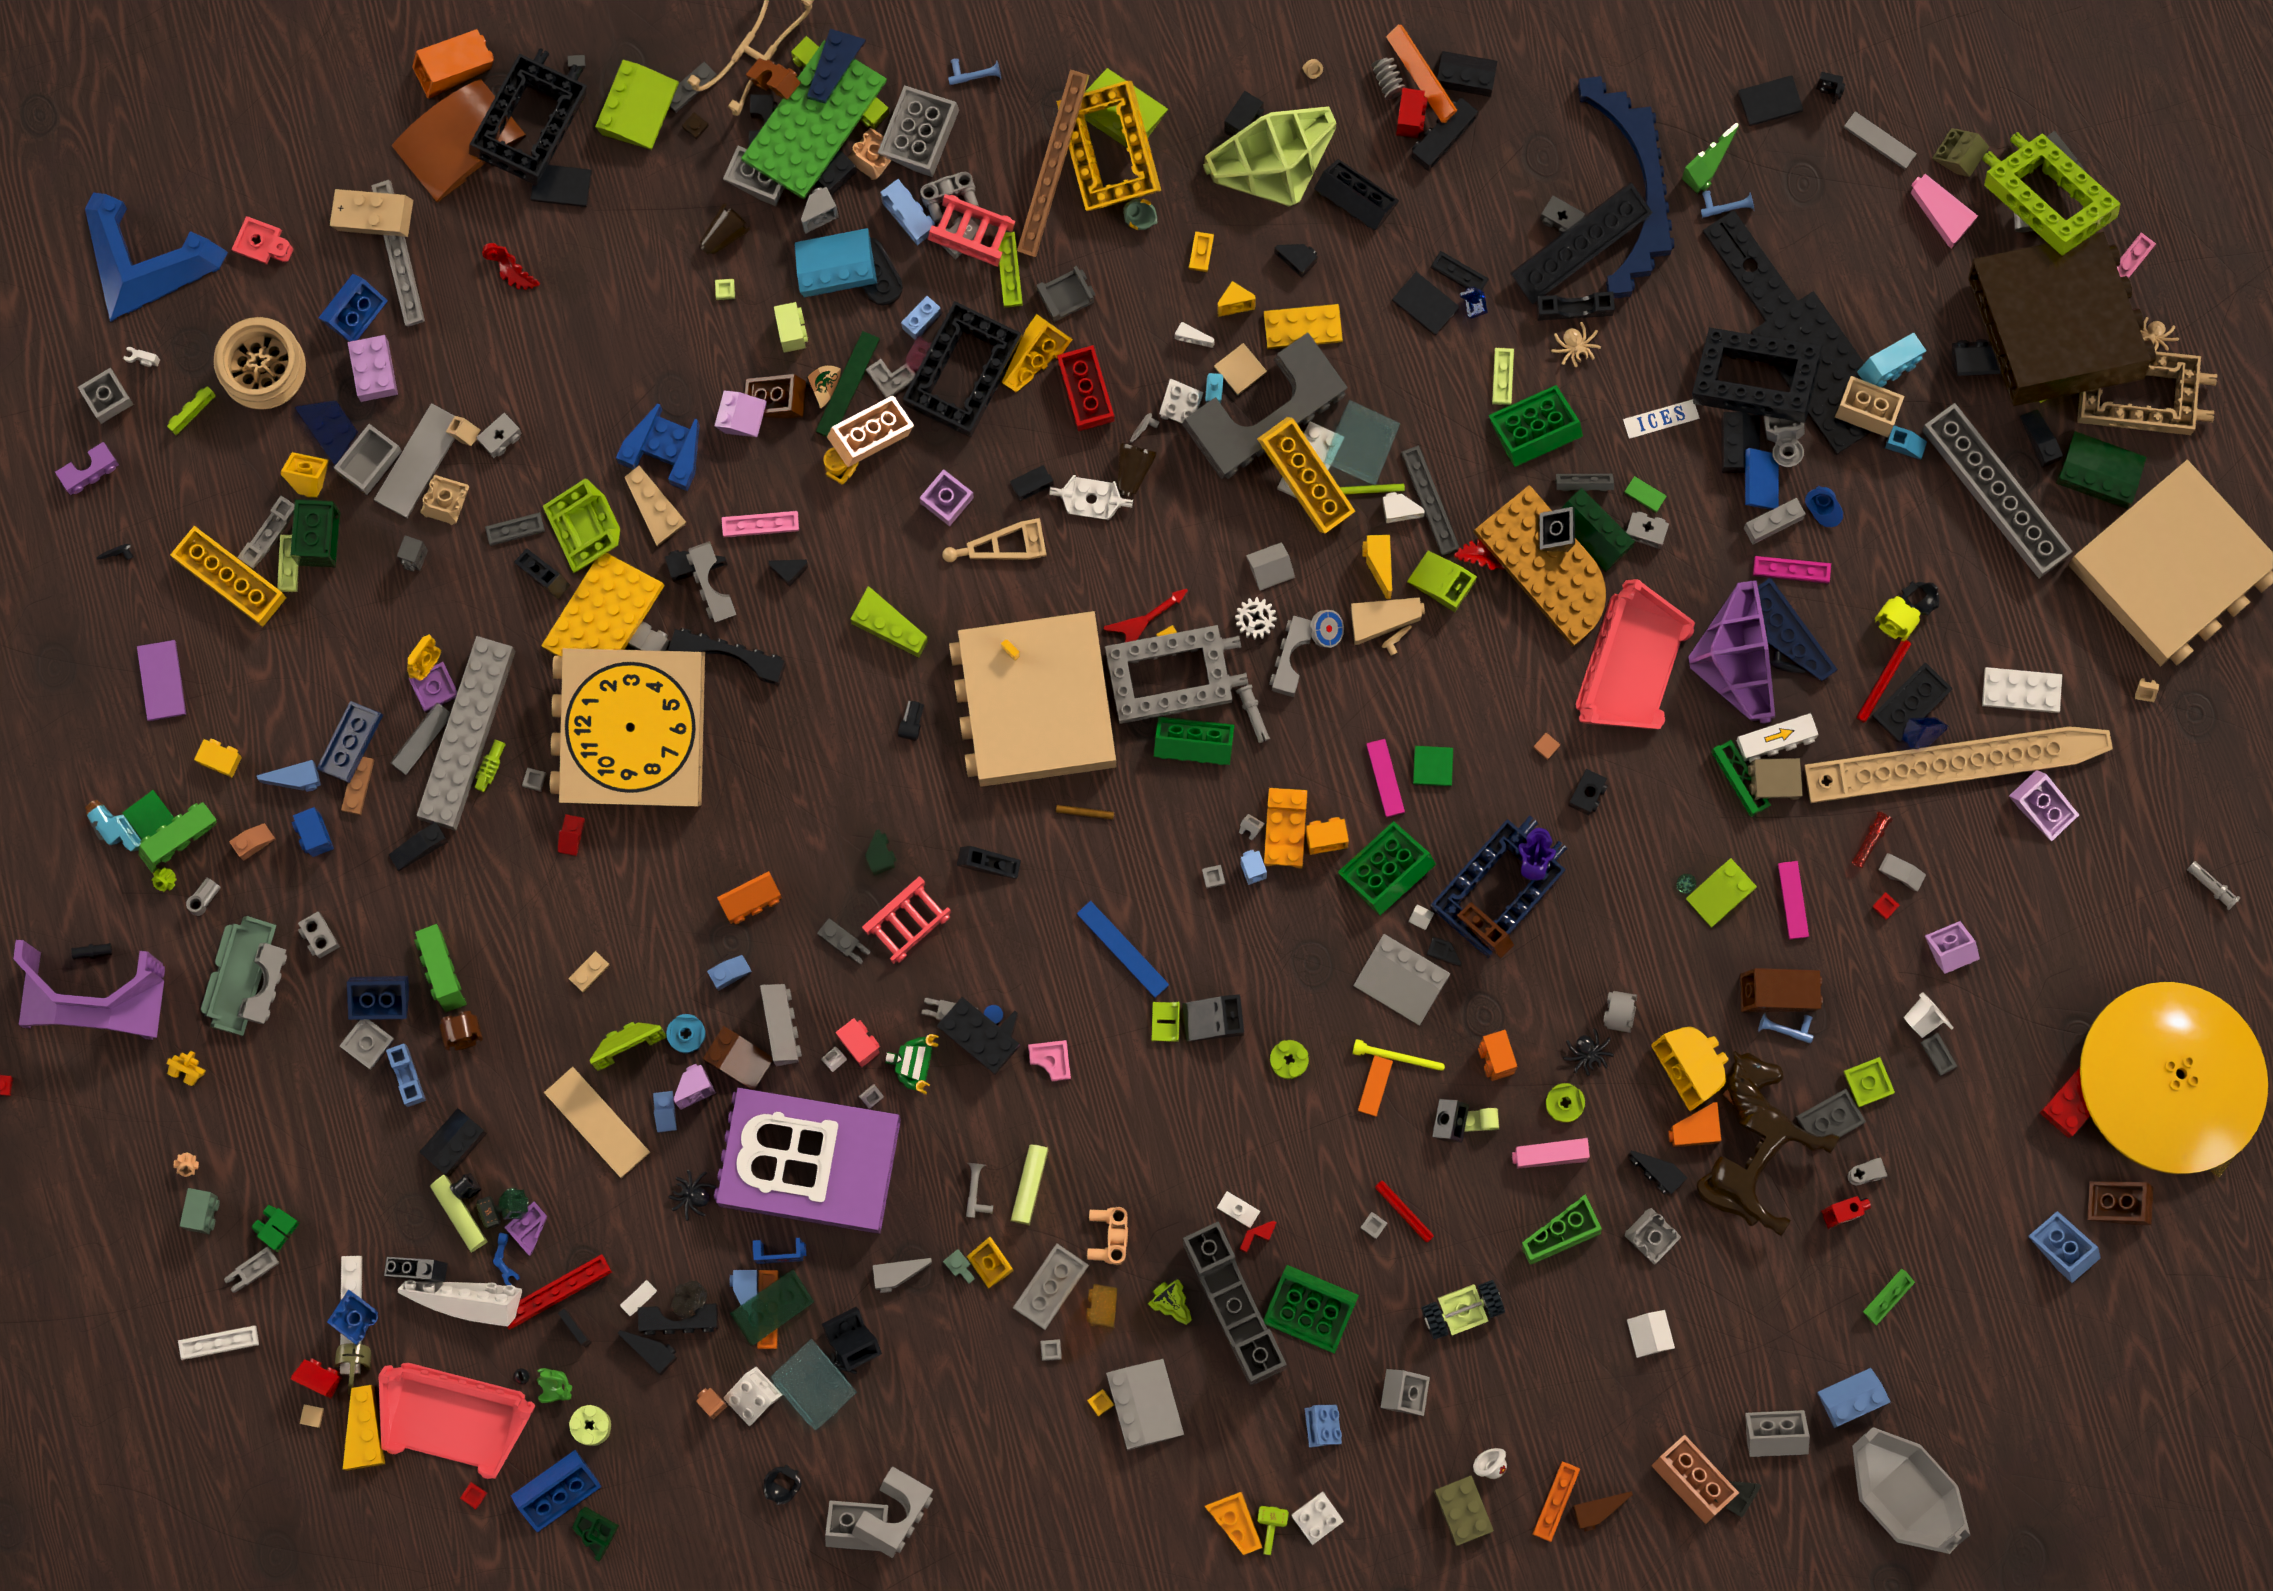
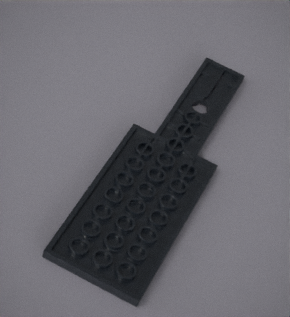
[1702,210,1900,455]

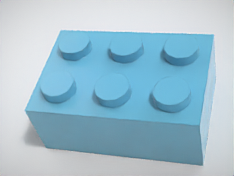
[1857,333,1926,387]

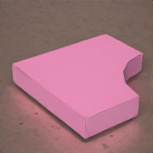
[1028,1040,1071,1081]

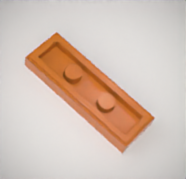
[1358,1055,1393,1117]

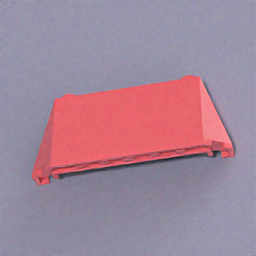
[1575,579,1695,729]
[378,1363,535,1479]

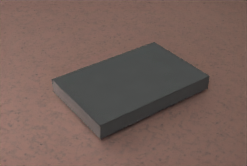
[1795,1088,1866,1137]

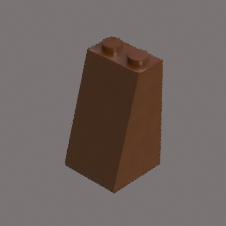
[1740,968,1823,1012]

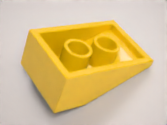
[1362,535,1392,599]

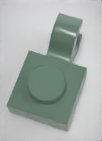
[943,1249,975,1283]

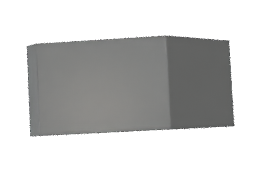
[1879,853,1926,892]

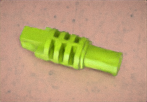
[475,740,506,792]

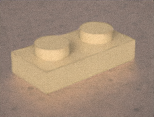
[569,951,610,992]

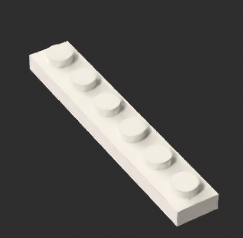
[340,1256,362,1374]

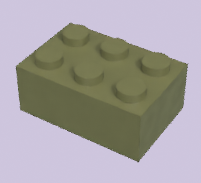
[1434,1475,1494,1546]

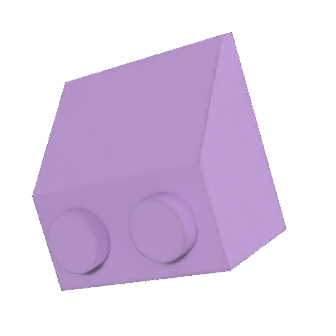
[714,391,767,437]
[1925,921,1980,974]

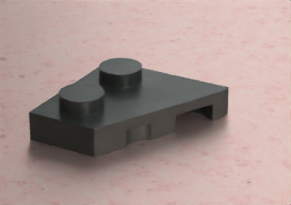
[1710,1481,1762,1518]

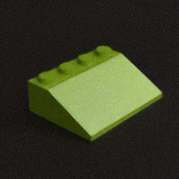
[595,60,679,150]
[1084,68,1168,148]

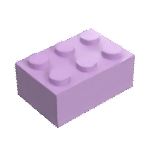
[348,335,398,402]

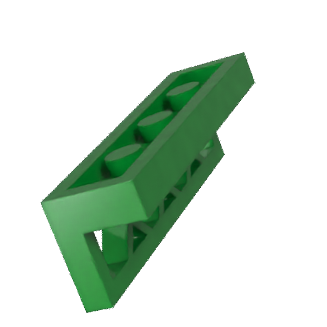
[1711,740,1771,817]

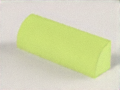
[1011,1145,1048,1226]
[430,1175,488,1253]

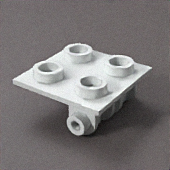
[1159,379,1203,423]
[1291,1491,1344,1545]

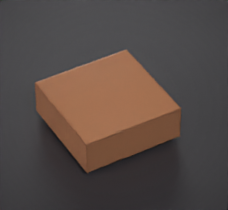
[1533,733,1560,760]

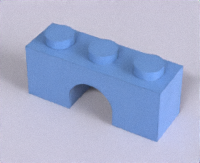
[386,1044,426,1107]

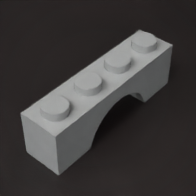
[686,541,736,622]
[1269,616,1312,697]
[237,943,287,1024]

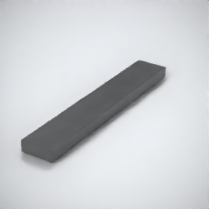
[1401,445,1460,557]

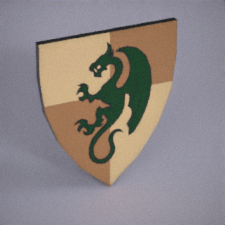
[805,365,841,409]

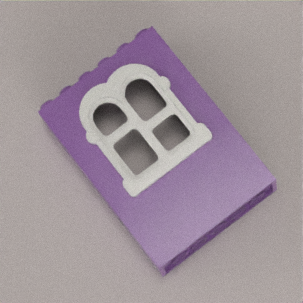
[714,1088,901,1234]

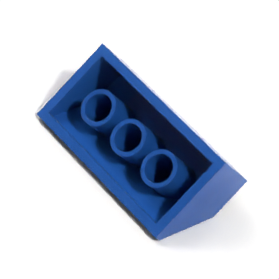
[511,1450,602,1532]

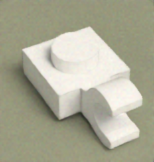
[124,347,160,367]

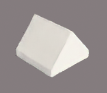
[1409,905,1434,930]
[821,1047,847,1072]

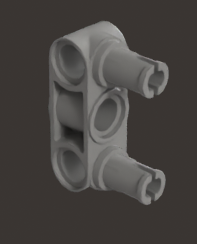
[920,172,979,223]

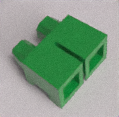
[251,1205,300,1252]

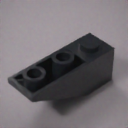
[1628,1150,1687,1196]
[384,1257,448,1282]

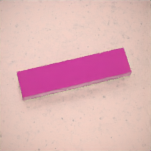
[1753,556,1831,583]
[1366,739,1405,817]
[1778,861,1809,940]

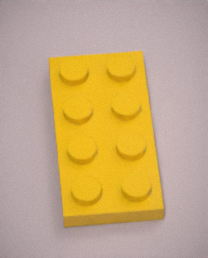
[1264,304,1343,349]

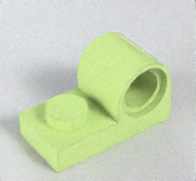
[1464,1108,1499,1132]

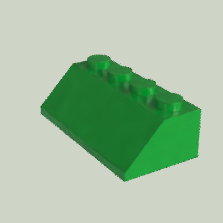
[1154,717,1234,765]

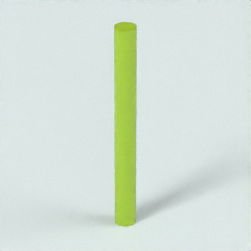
[1340,484,1405,495]

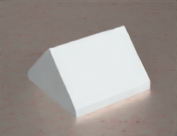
[1627,1310,1675,1358]

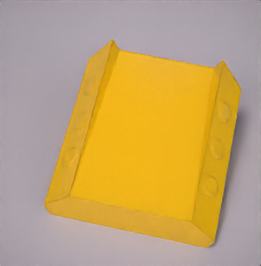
[407,634,441,681]

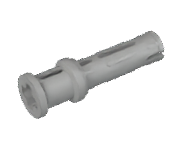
[1236,685,1270,743]
[2187,861,2240,910]

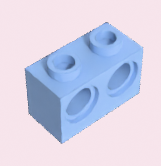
[901,296,942,340]
[1240,850,1267,885]

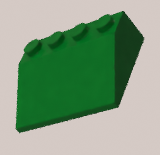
[1488,385,1583,467]
[1338,821,1436,916]
[1263,1265,1359,1354]

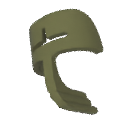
[335,1343,371,1395]

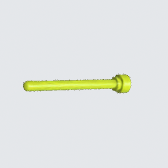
[1352,1039,1445,1071]

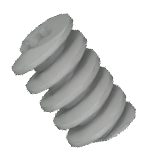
[1371,58,1405,100]

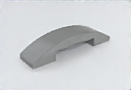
[237,496,294,568]

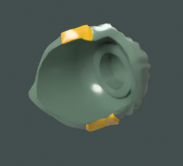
[1123,198,1158,230]

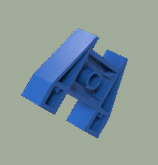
[616,404,700,492]

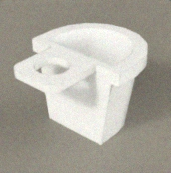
[1904,992,1954,1038]

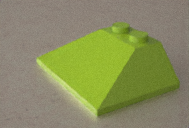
[543,479,620,573]
[590,1022,667,1071]

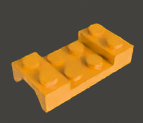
[1264,788,1307,869]

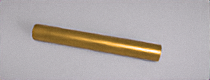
[1056,805,1114,820]

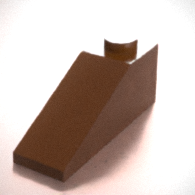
[1457,902,1514,959]
[1573,1491,1633,1532]

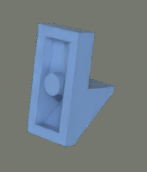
[653,1091,677,1132]

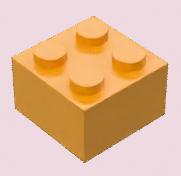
[1306,817,1349,855]

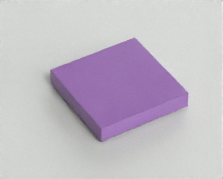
[409,662,458,713]

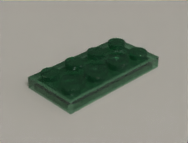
[730,1269,814,1346]

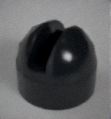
[514,1368,530,1384]

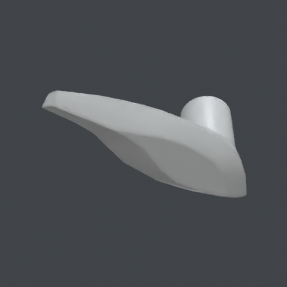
[1130,413,1159,443]

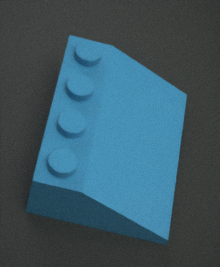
[795,228,877,297]

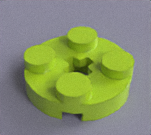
[1270,1040,1309,1079]
[1546,1083,1585,1123]

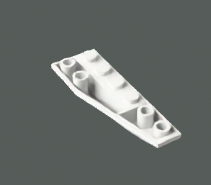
[398,1280,522,1327]

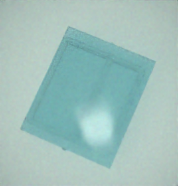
[1324,400,1400,485]
[771,1339,857,1430]

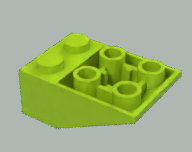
[1407,551,1477,612]

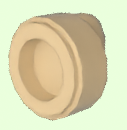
[1302,59,1323,79]

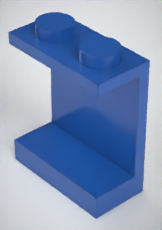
[753,1238,807,1264]

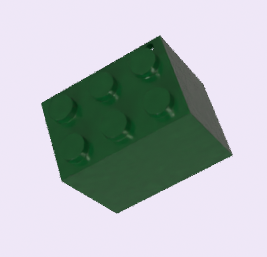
[290,500,340,568]

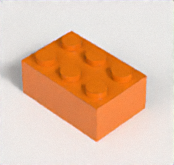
[1478,1030,1518,1081]

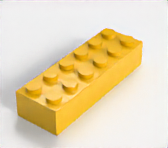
[1257,417,1355,533]
[170,526,286,627]

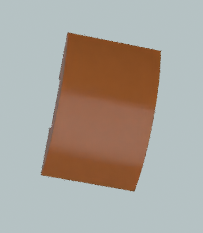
[391,79,526,202]

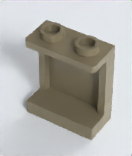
[1748,758,1802,800]

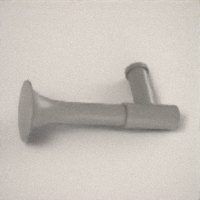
[966,1163,993,1218]

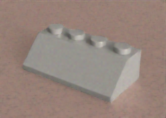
[760,984,802,1066]

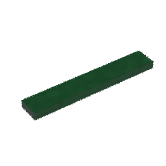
[816,331,880,437]

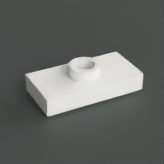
[1217,1191,1260,1228]

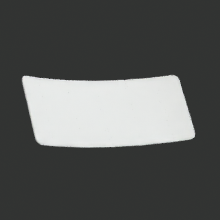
[620,1280,657,1316]

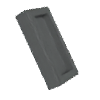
[1921,1033,1957,1076]

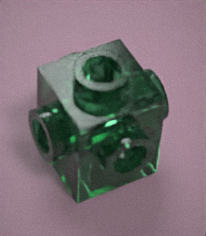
[498,1188,528,1219]

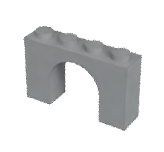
[852,1466,933,1558]

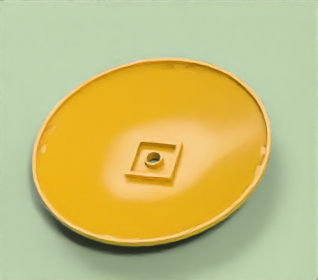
[2080,982,2268,1174]

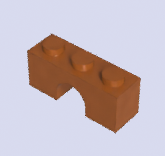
[746,58,801,100]

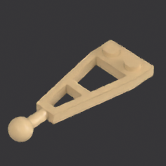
[942,518,1047,562]

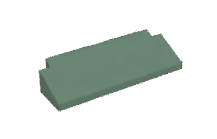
[201,916,276,1036]

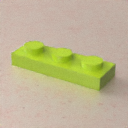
[167,386,216,435]

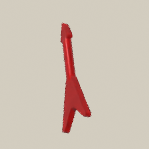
[1104,589,1188,642]

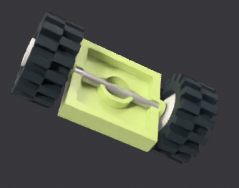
[1421,1280,1505,1340]

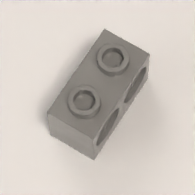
[298,912,340,958]

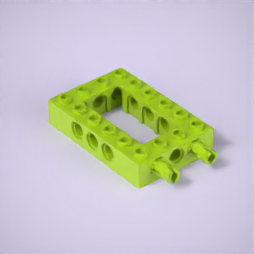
[1982,132,2121,256]

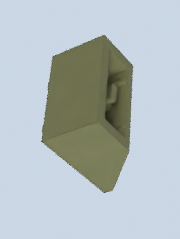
[1932,128,1989,177]

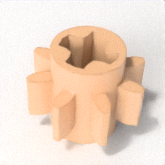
[174,1152,199,1177]

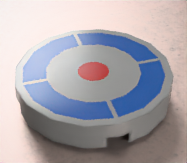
[1310,610,1344,648]

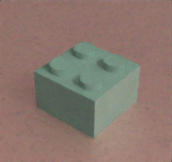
[180,1188,220,1234]

